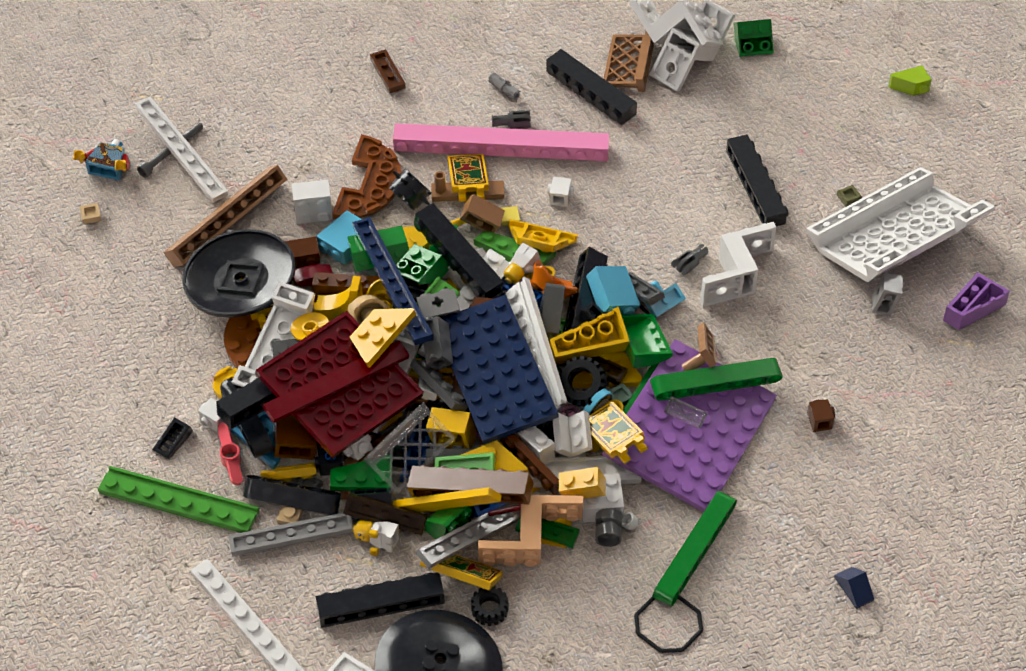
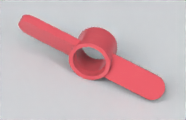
[218,422,243,486]

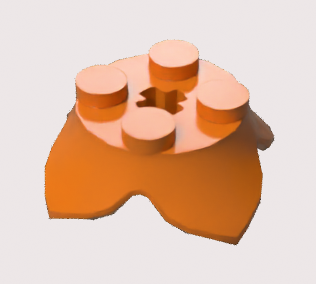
[530,260,578,299]

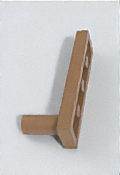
[431,171,504,202]
[682,322,717,371]

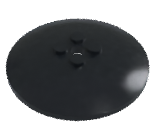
[182,229,296,318]
[375,609,503,671]

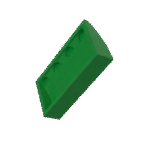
[621,314,673,368]

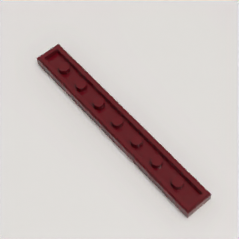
[263,340,410,423]

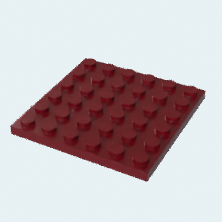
[255,311,424,458]

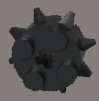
[389,168,432,211]

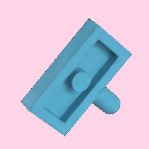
[646,281,686,318]

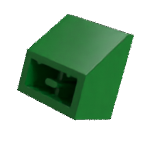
[733,19,774,57]
[396,244,449,284]
[425,506,473,540]

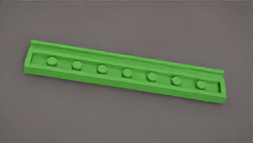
[98,466,260,533]

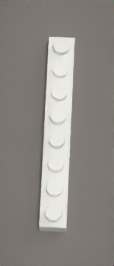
[135,97,228,203]
[191,559,304,671]

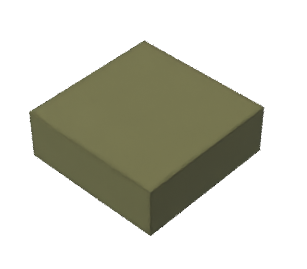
[837,185,862,207]

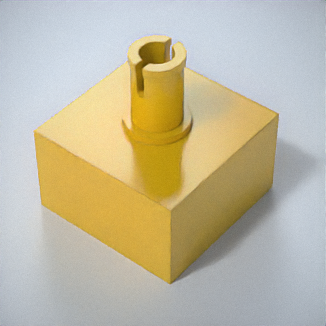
[426,407,477,449]

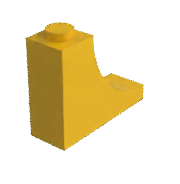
[313,276,363,322]

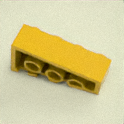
[549,306,630,365]

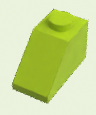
[888,65,932,96]

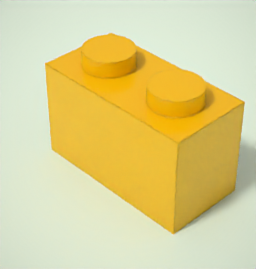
[559,467,606,499]

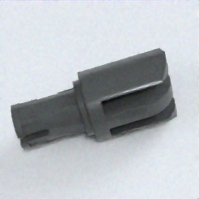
[492,110,532,129]
[671,244,709,276]

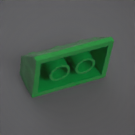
[347,225,409,273]

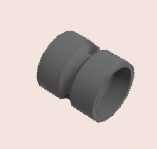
[595,508,622,547]

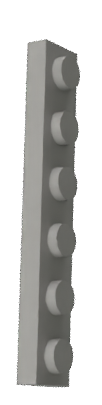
[416,503,520,569]
[228,513,354,557]

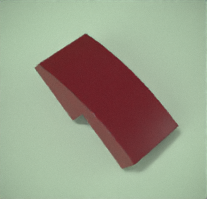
[293,264,333,287]

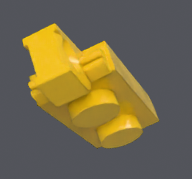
[260,462,316,481]

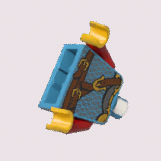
[73,139,131,181]

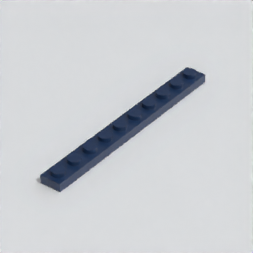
[352,217,434,345]

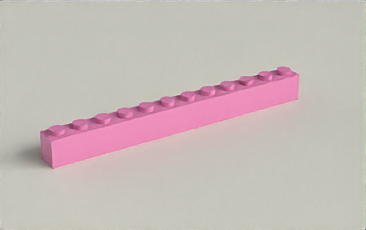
[393,123,609,161]

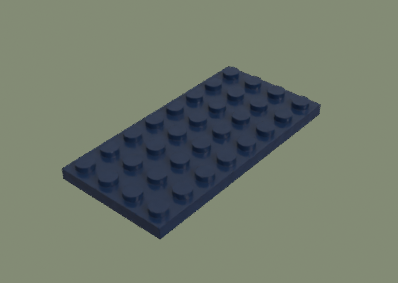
[441,295,559,445]

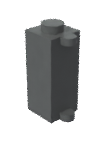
[424,316,453,371]

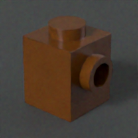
[807,399,835,432]

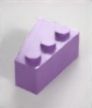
[943,272,1010,330]

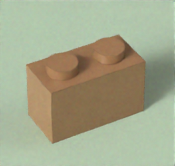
[460,194,505,233]

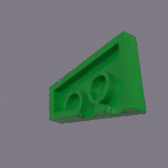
[330,454,391,491]

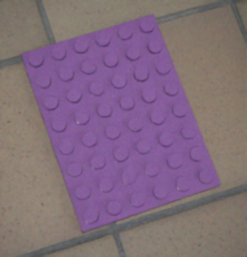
[602,339,777,512]

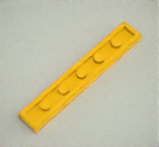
[393,487,502,512]

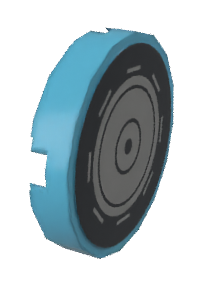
[583,389,613,415]

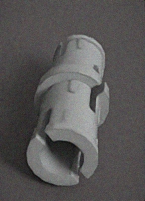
[488,73,521,100]

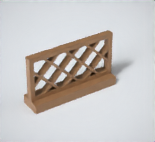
[603,31,654,92]

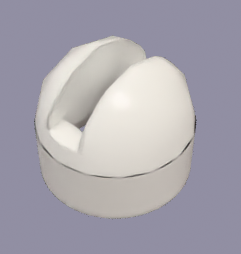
[622,512,639,530]

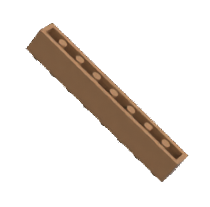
[163,165,288,267]

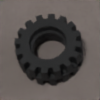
[471,586,509,626]

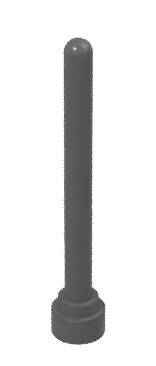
[137,123,203,178]

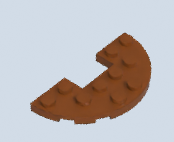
[332,134,401,219]
[224,315,269,369]

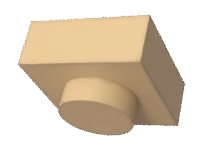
[80,203,101,225]
[276,505,303,525]

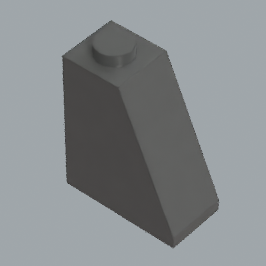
[539,283,565,341]

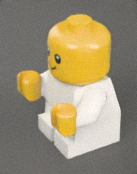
[503,243,541,284]
[353,520,399,556]

